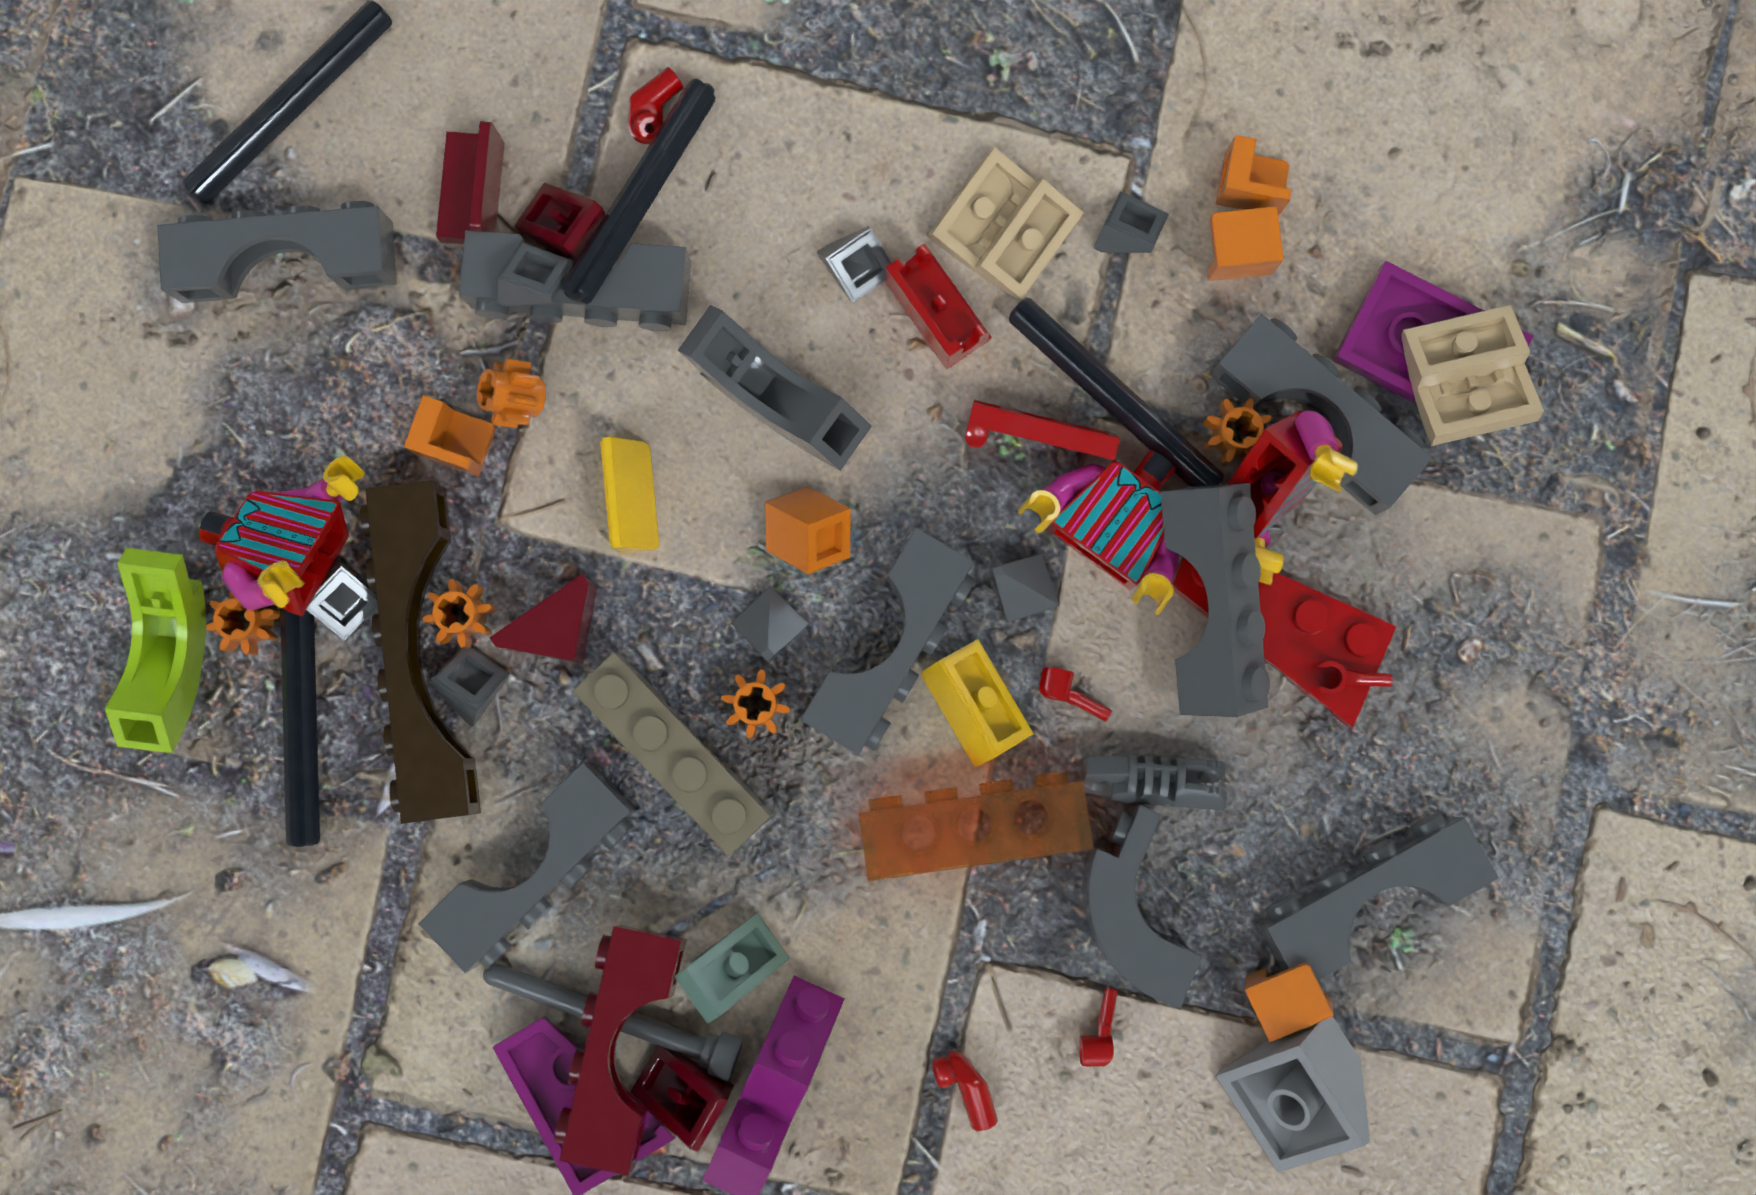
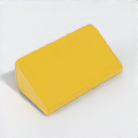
[600,437,660,554]
[921,639,1034,767]

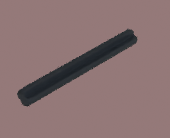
[183,0,392,204]
[562,78,716,305]
[1008,297,1224,487]
[280,608,320,847]

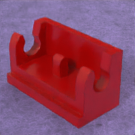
[885,244,992,370]

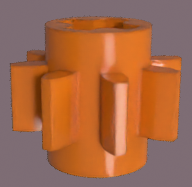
[477,358,546,428]
[1202,398,1272,467]
[422,579,497,649]
[205,591,280,655]
[721,669,791,739]

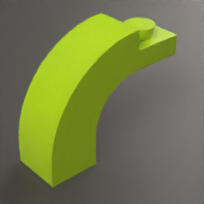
[105,548,206,753]

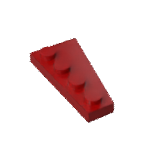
[1171,556,1397,728]

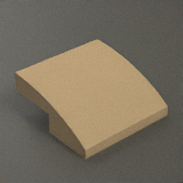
[927,147,1084,300]
[1401,305,1544,446]

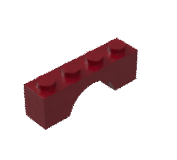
[554,925,687,1176]

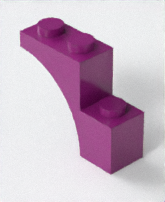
[702,975,845,1195]

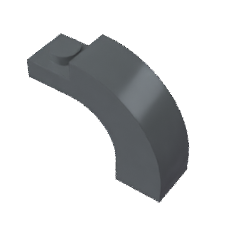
[677,305,872,471]
[1082,804,1202,1010]

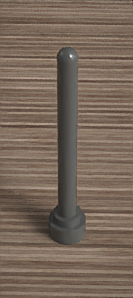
[483,963,744,1082]

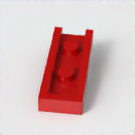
[965,399,1120,460]

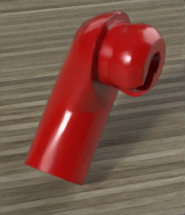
[628,67,684,144]
[931,1051,998,1131]

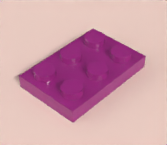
[1332,261,1534,436]

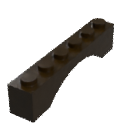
[360,480,481,824]

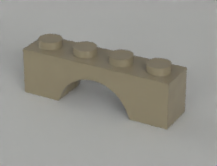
[572,652,774,856]

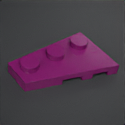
[492,1016,676,1195]

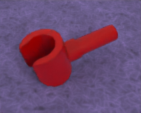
[1315,660,1393,695]
[1039,667,1112,722]
[1079,987,1118,1067]

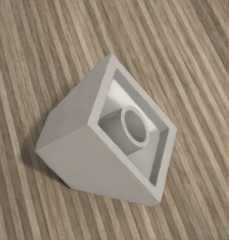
[1216,1017,1370,1172]

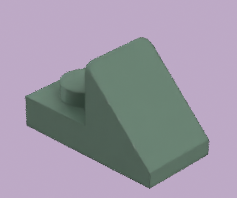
[674,913,790,1024]

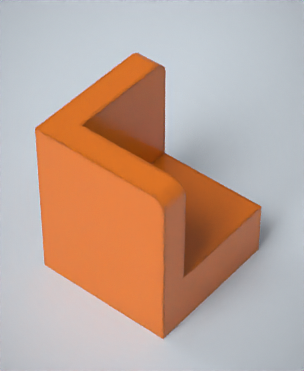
[1215,135,1292,216]
[1207,206,1284,281]
[404,395,496,477]
[765,487,851,575]
[1245,962,1334,1042]

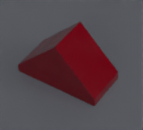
[514,182,606,266]
[489,574,598,664]
[631,1045,734,1152]

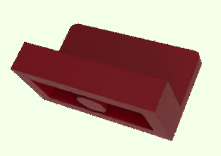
[436,121,505,245]

